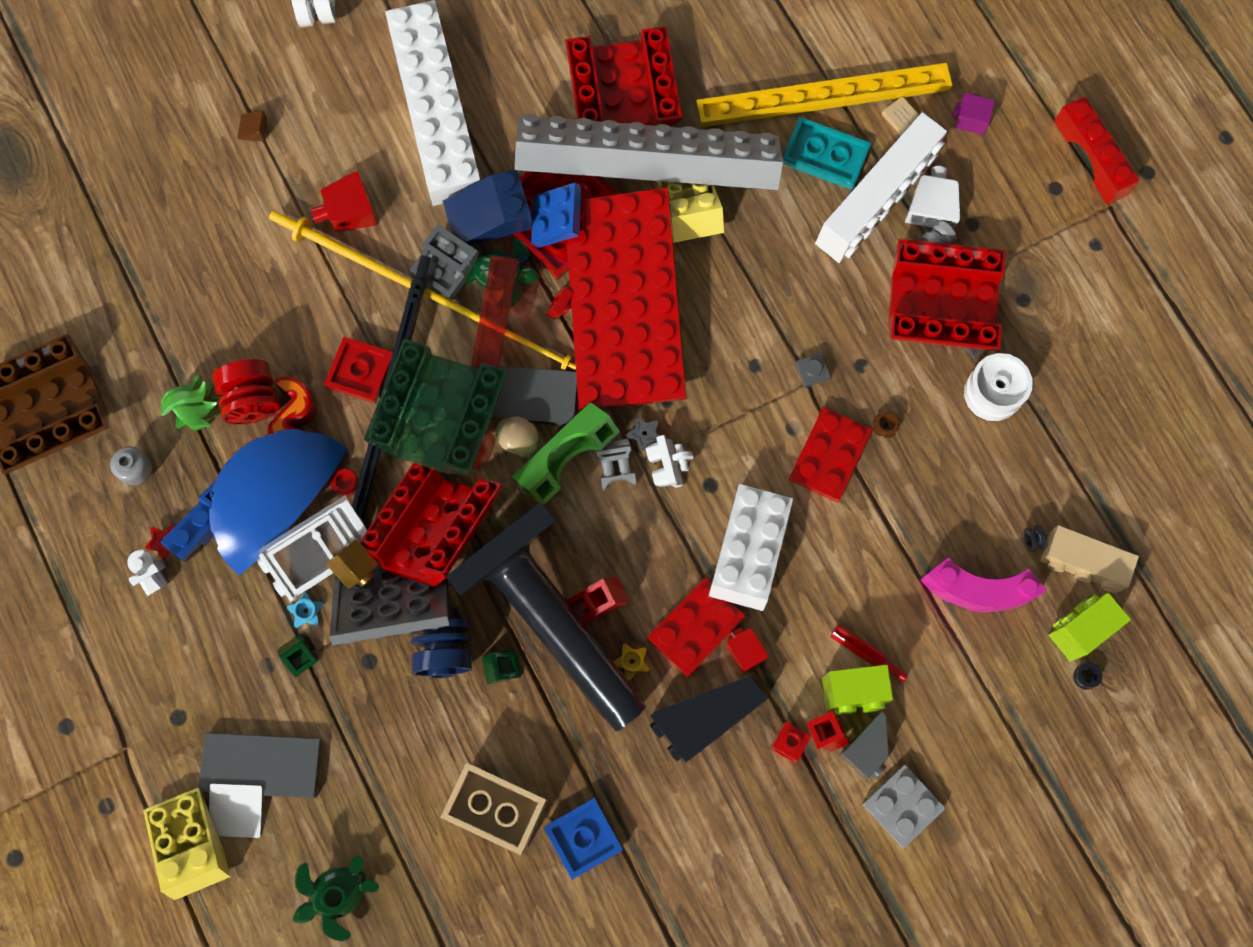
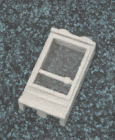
[257,495,367,601]

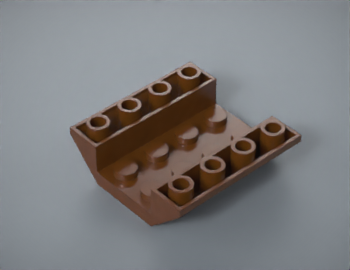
[0,333,109,475]

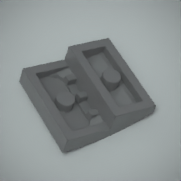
[410,224,479,301]

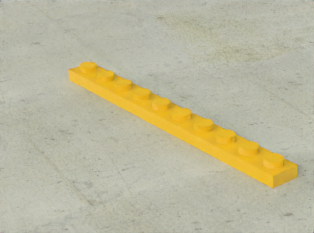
[696,63,952,128]

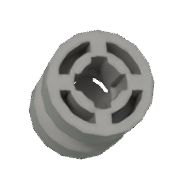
[919,221,957,244]

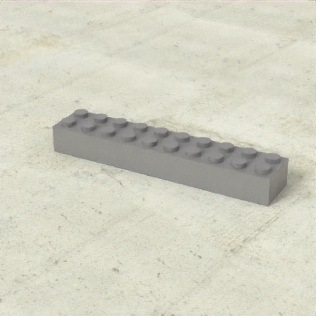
[515,114,783,190]

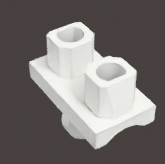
[646,435,694,488]
[127,550,168,596]

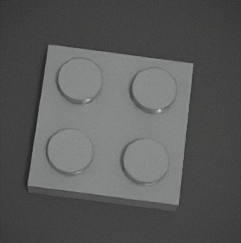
[862,765,946,849]

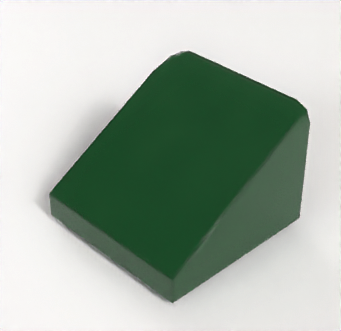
[277,634,318,677]
[482,650,521,684]

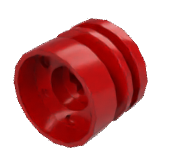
[212,359,280,425]

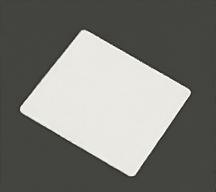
[209,784,262,838]

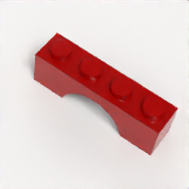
[1054,96,1140,205]

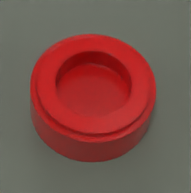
[331,468,359,497]

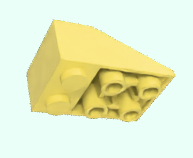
[656,181,724,243]
[143,787,231,900]

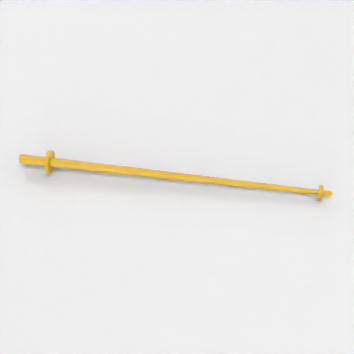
[269,210,576,371]

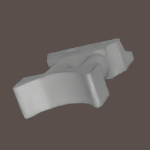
[596,439,636,491]

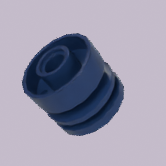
[410,617,472,678]

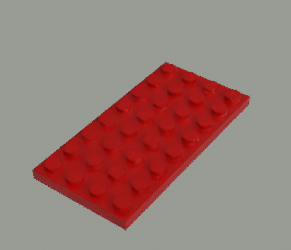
[566,187,687,411]

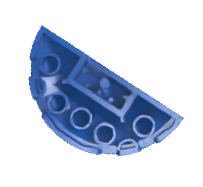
[209,429,348,576]

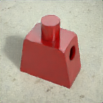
[310,171,377,232]

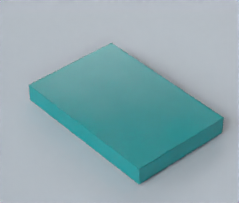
[782,116,871,190]

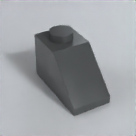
[839,712,888,780]

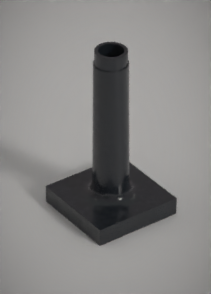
[446,502,646,732]

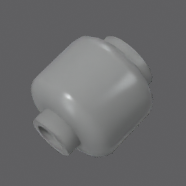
[110,446,152,485]

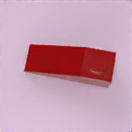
[566,577,630,625]

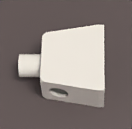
[905,166,960,230]

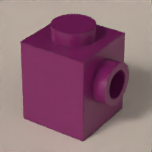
[952,93,995,135]

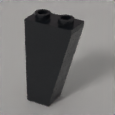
[649,676,768,764]

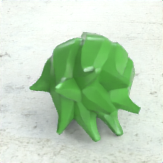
[161,374,221,431]

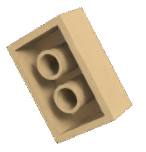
[440,763,548,855]

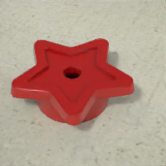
[145,525,175,560]

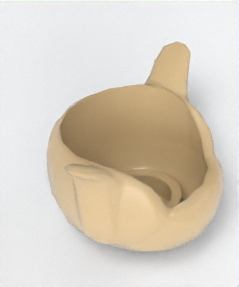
[490,416,539,461]

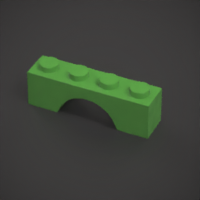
[512,403,620,505]

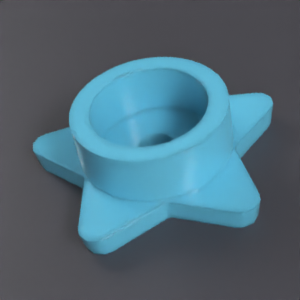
[287,592,324,628]

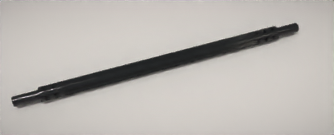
[343,255,431,547]

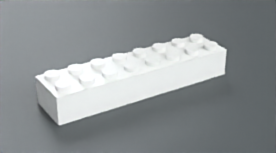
[385,0,480,206]

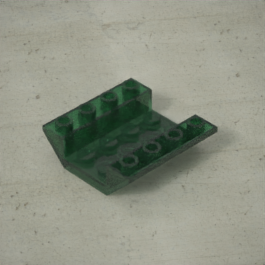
[364,339,508,474]

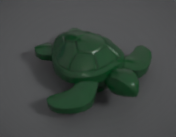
[464,238,539,311]
[293,855,380,941]

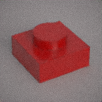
[545,287,573,320]

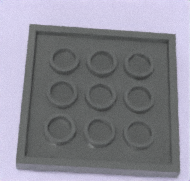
[329,552,449,645]

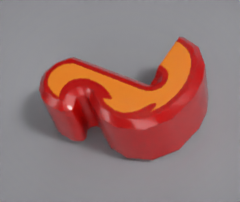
[268,376,317,435]

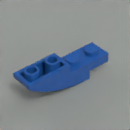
[161,480,216,562]

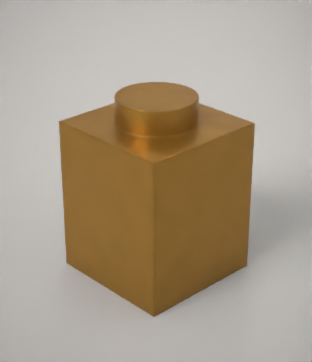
[326,539,378,589]

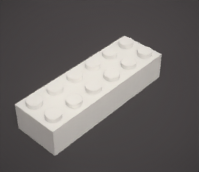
[815,112,947,263]

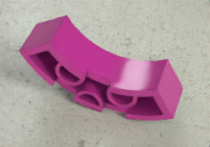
[921,558,1047,613]

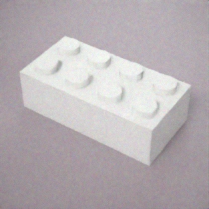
[709,484,793,611]

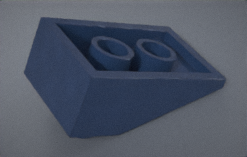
[443,169,532,246]

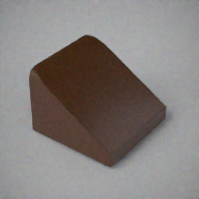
[237,110,267,142]

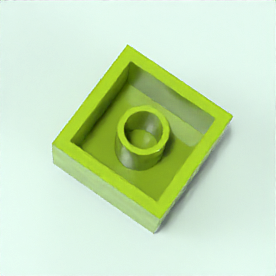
[1048,593,1131,662]
[822,665,893,716]

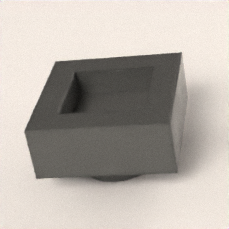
[795,353,831,389]

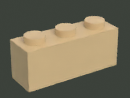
[1040,525,1139,593]

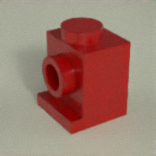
[806,711,851,752]

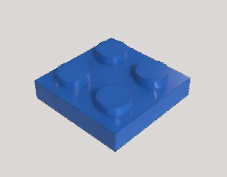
[531,183,581,248]
[543,798,623,880]

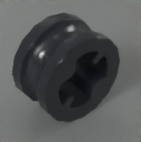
[1023,525,1047,552]
[1073,662,1103,690]

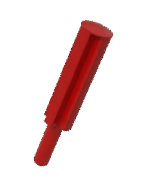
[830,623,908,682]

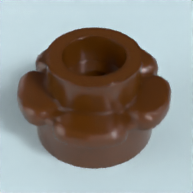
[873,412,900,438]

